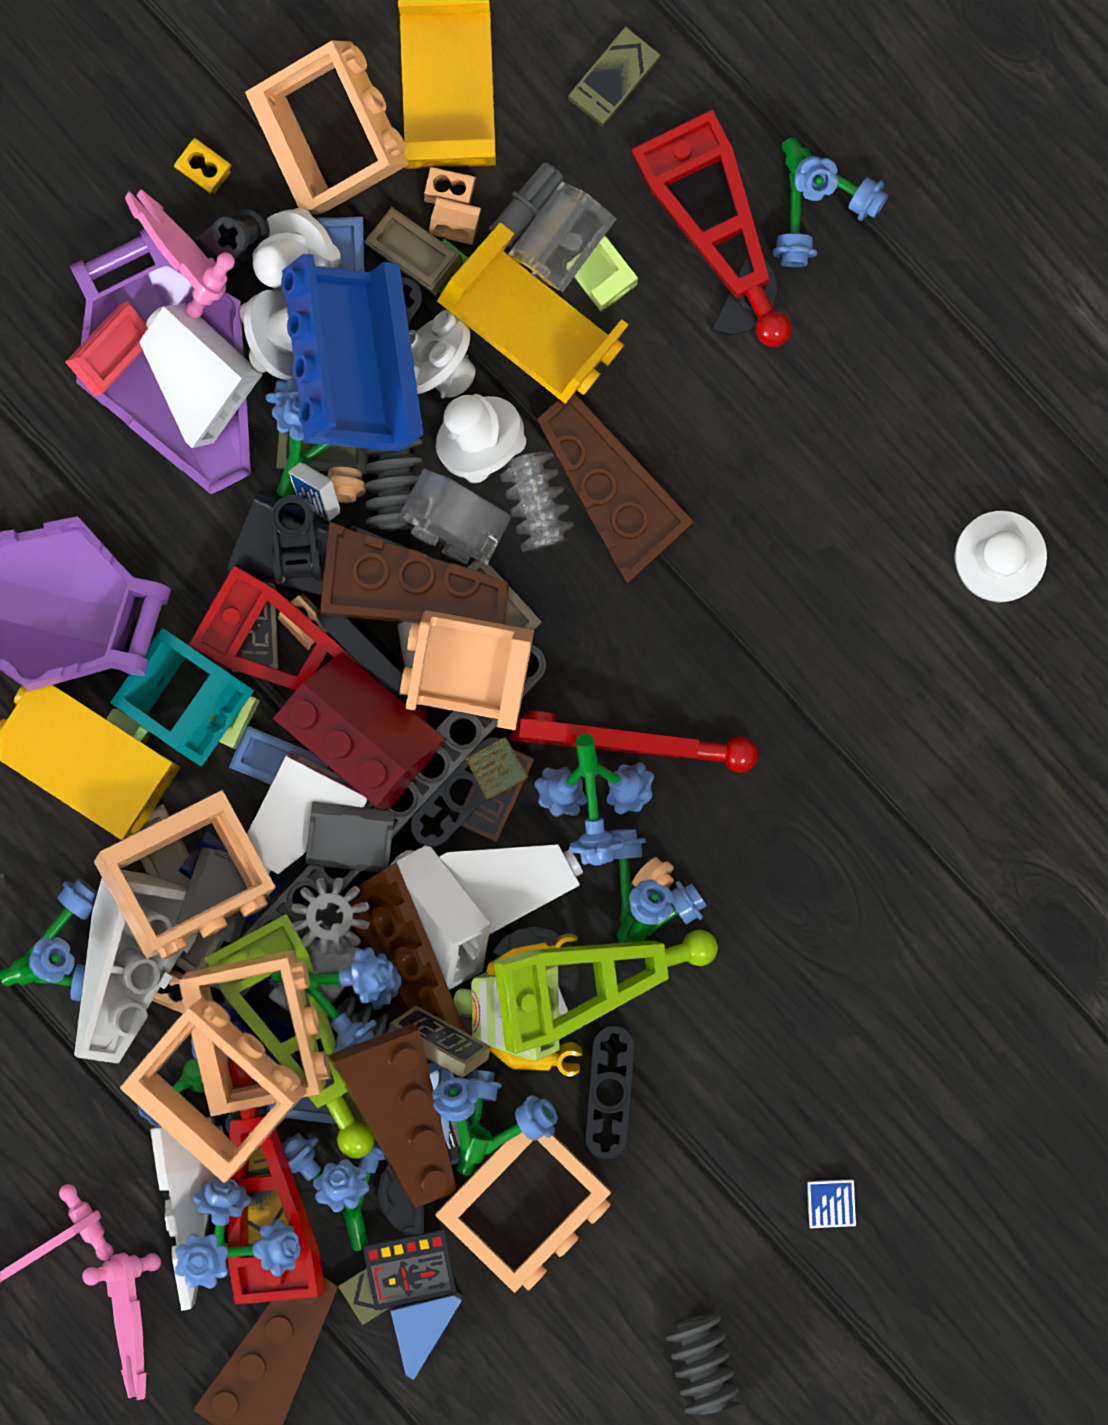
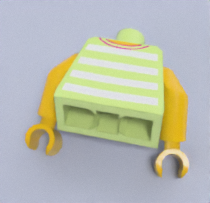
[453,934,582,1076]

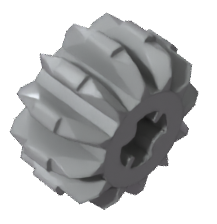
[292,878,370,955]

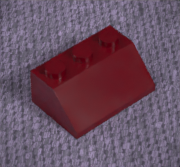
[273,652,447,810]

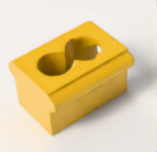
[174,138,232,194]

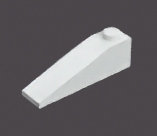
[74,869,198,1064]
[151,1116,225,1310]

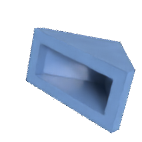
[391,1292,463,1380]

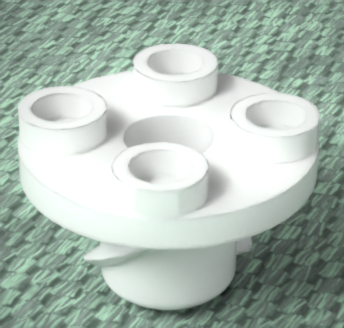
[252,208,341,292]
[239,290,294,380]
[409,310,475,398]
[436,394,526,483]
[954,511,1047,603]

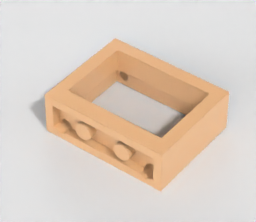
[245,41,409,215]
[94,790,276,959]
[179,949,331,1116]
[120,997,307,1183]
[435,1133,611,1293]

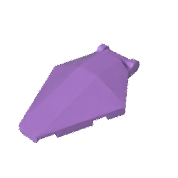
[70,229,251,494]
[0,516,171,691]

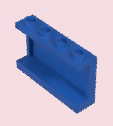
[281,254,424,451]

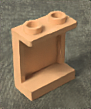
[400,610,534,730]

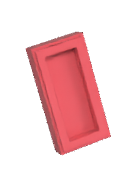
[66,301,148,397]

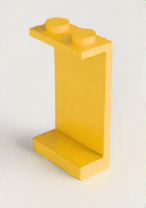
[398,0,496,169]
[437,222,628,404]
[0,685,181,840]

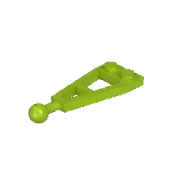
[204,914,374,1159]
[494,930,718,1054]

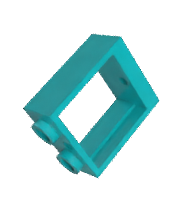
[110,628,254,767]

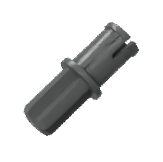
[488,163,564,247]

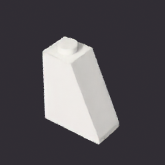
[139,303,263,448]
[247,750,369,874]
[390,845,491,990]
[440,845,584,934]

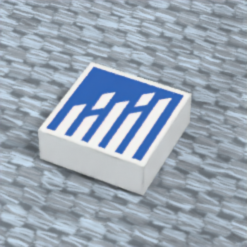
[289,462,340,522]
[807,1179,856,1228]

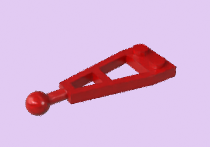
[631,110,792,347]
[188,565,428,722]
[509,711,758,773]
[227,1058,326,1304]

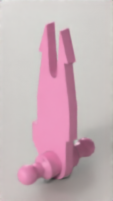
[125,189,235,319]
[0,1184,114,1282]
[82,1253,161,1400]

